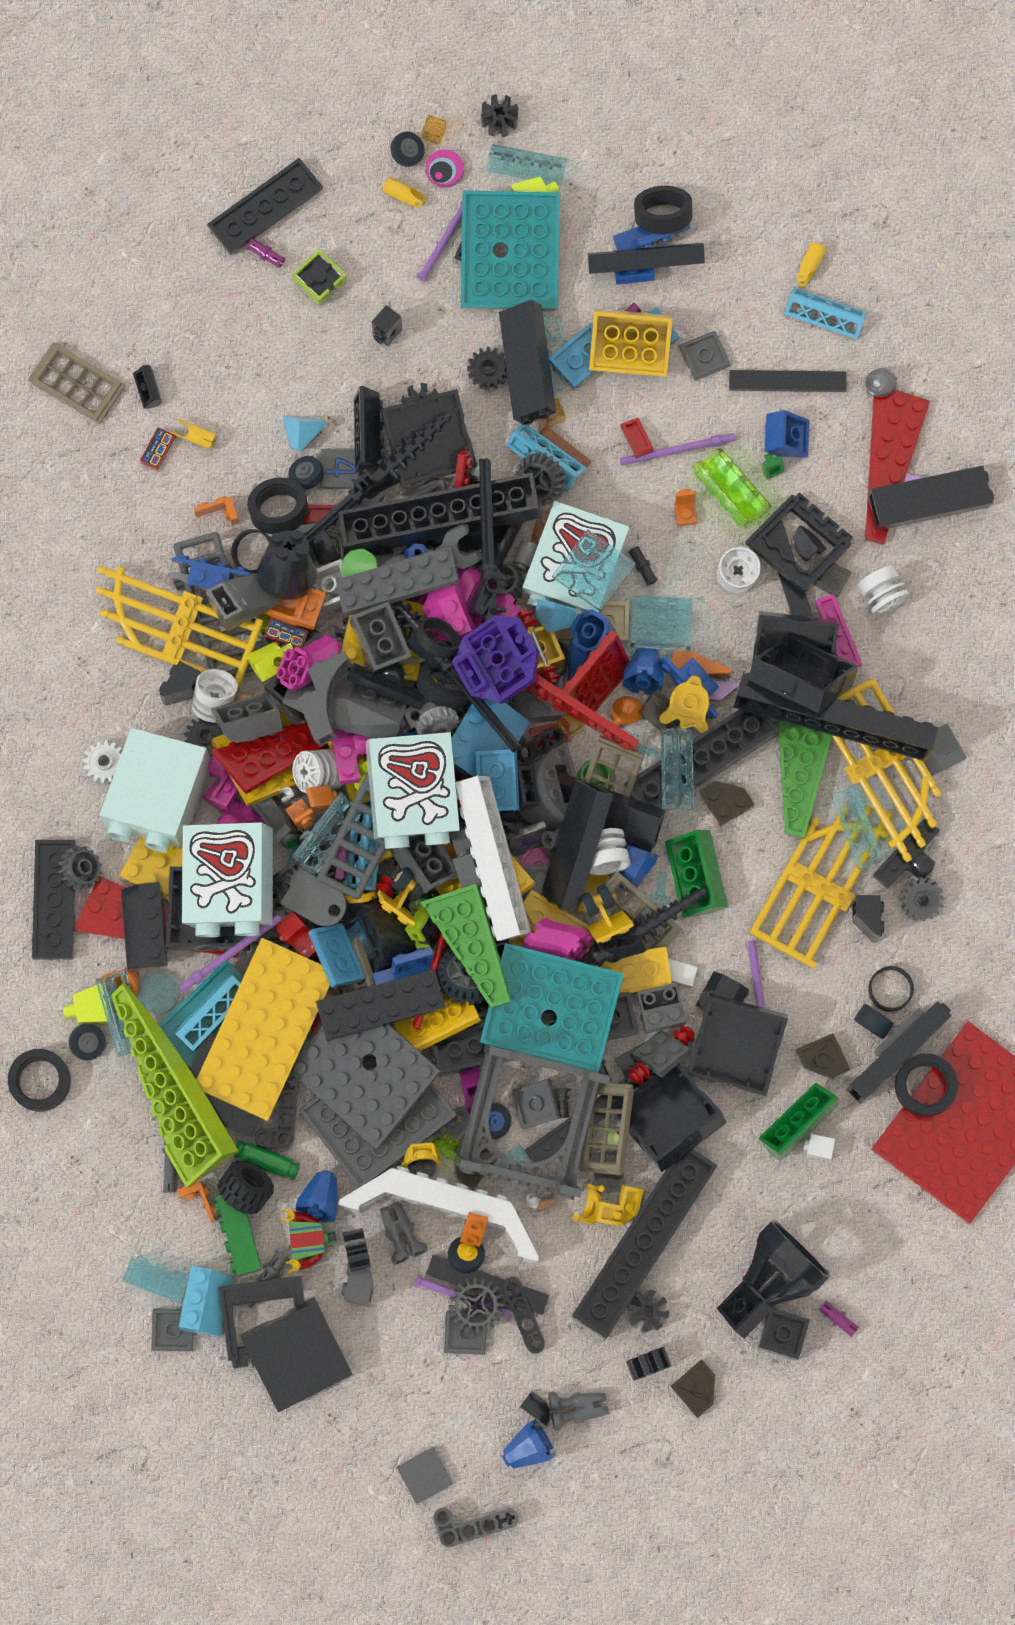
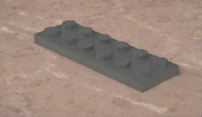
[336,546,460,617]

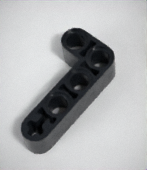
[254,1069,299,1150]

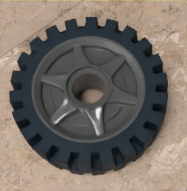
[437,949,486,1006]

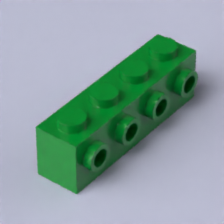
[214,1195,262,1277]

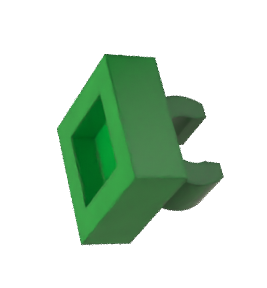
[762,453,784,479]

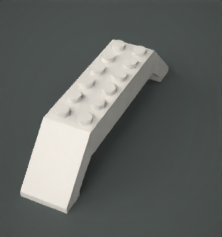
[338,1166,539,1265]

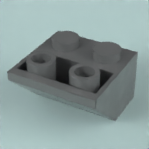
[637,982,686,1034]

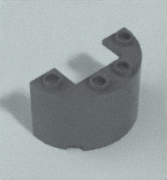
[520,745,570,832]

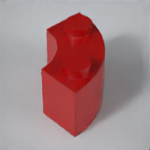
[275,911,320,963]

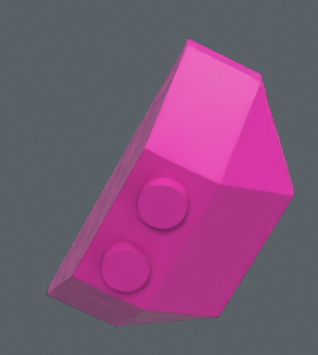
[423,584,476,651]

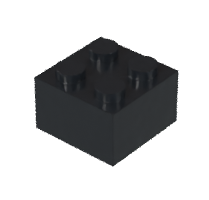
[757,1308,810,1361]

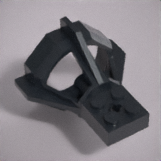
[716,1220,830,1339]

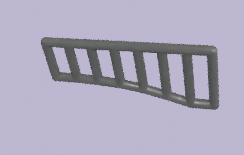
[173,532,272,677]
[317,772,387,900]

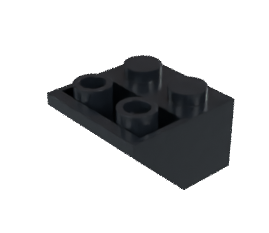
[159,661,201,706]
[852,895,884,942]

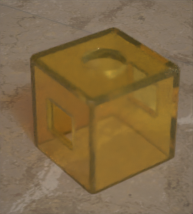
[422,115,446,144]
[544,398,565,427]
[557,714,584,741]

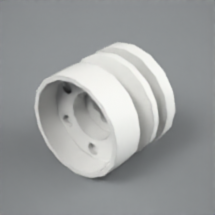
[716,547,760,594]
[857,565,910,615]
[192,669,238,723]
[292,749,342,793]
[589,828,631,876]

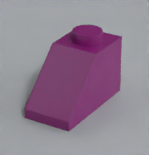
[459,1067,480,1114]

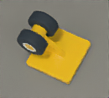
[377,867,424,926]
[581,884,634,943]

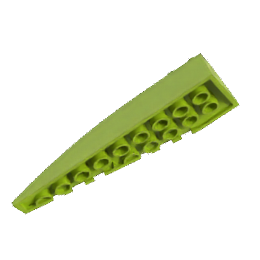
[111,984,238,1188]

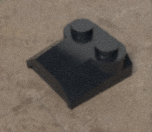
[695,971,749,1011]

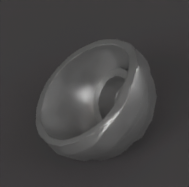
[865,368,896,397]

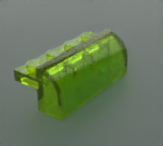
[691,448,772,529]

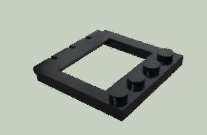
[745,492,853,594]
[219,1276,305,1369]

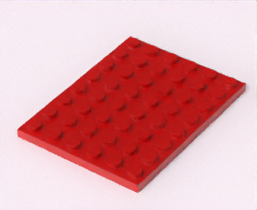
[871,1021,1015,1224]

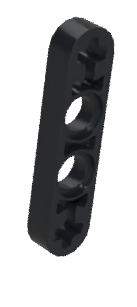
[517,727,564,766]
[503,1276,545,1354]

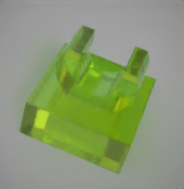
[431,1133,459,1161]

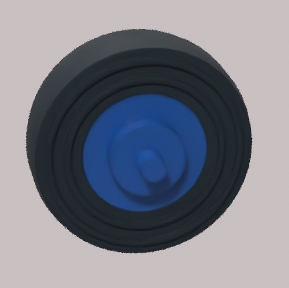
[482,1102,512,1139]

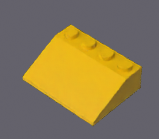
[589,309,672,377]

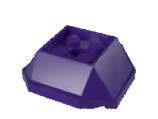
[452,615,539,704]

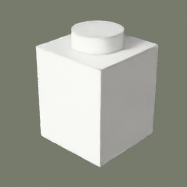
[803,1134,835,1161]

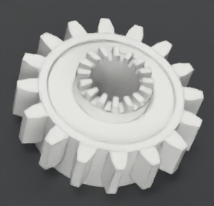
[82,740,123,785]

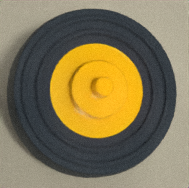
[448,1236,485,1273]

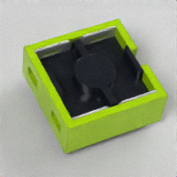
[292,249,347,306]
[405,899,441,957]

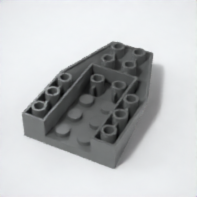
[283,677,415,739]

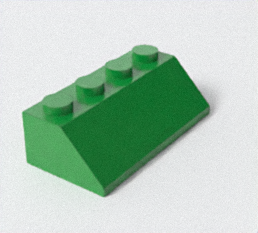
[665,829,728,918]
[758,1082,838,1161]

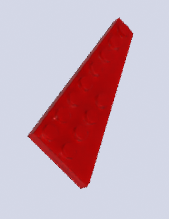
[865,390,930,545]
[500,657,639,752]
[212,721,329,794]
[74,876,240,959]

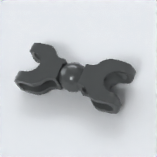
[380,524,482,569]

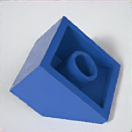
[765,410,809,458]

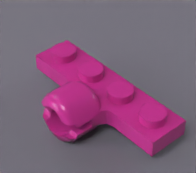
[815,594,862,667]
[332,728,374,785]
[208,756,239,811]
[202,781,266,824]

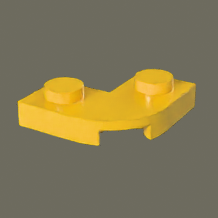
[594,1184,644,1226]

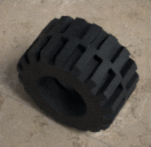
[217,1160,274,1215]

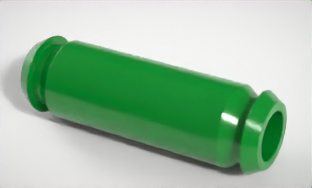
[233,1140,300,1180]

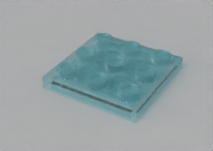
[552,529,636,612]
[631,595,692,651]

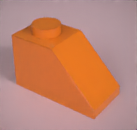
[305,786,339,815]

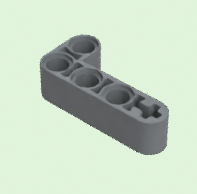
[433,1508,518,1547]

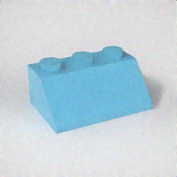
[179,1266,233,1338]

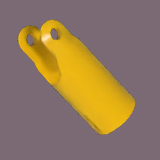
[382,176,427,208]
[797,242,826,287]
[171,419,217,450]

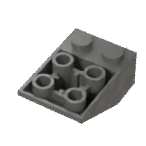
[206,574,280,632]
[341,1263,374,1307]

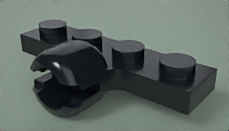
[347,663,426,710]
[873,818,940,889]

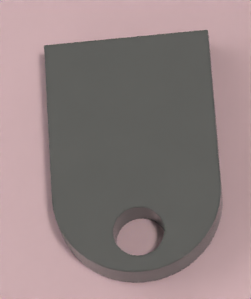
[280,868,347,926]

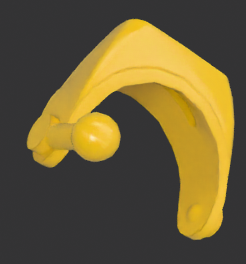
[402,1143,441,1168]
[572,1184,605,1225]

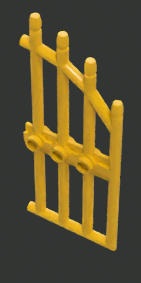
[95,566,264,690]
[831,677,941,862]
[748,805,893,969]

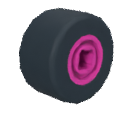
[854,1004,894,1039]

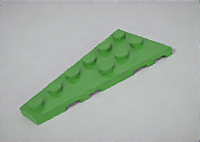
[777,720,832,839]
[420,884,512,1008]

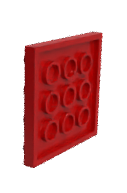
[562,631,629,727]

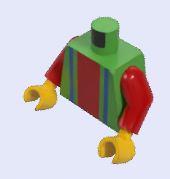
[281,1209,337,1274]

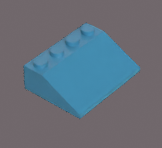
[451,700,530,778]

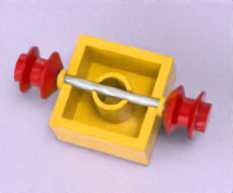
[518,610,565,685]

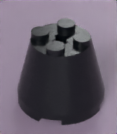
[257,530,317,600]

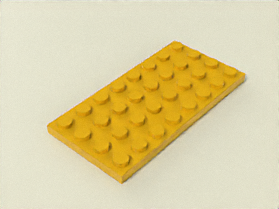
[197,938,330,1121]

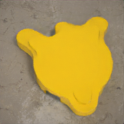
[659,675,709,733]

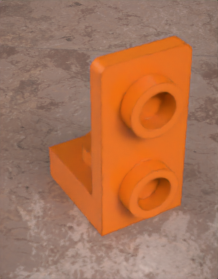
[674,489,697,527]
[194,496,240,526]
[285,798,316,830]
[177,1181,217,1222]
[460,1212,488,1247]

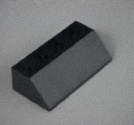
[354,386,384,473]
[121,882,168,969]

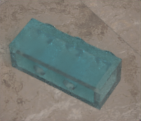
[122,1256,189,1304]

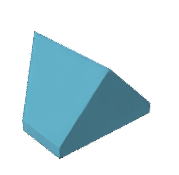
[283,416,326,452]
[535,598,577,633]

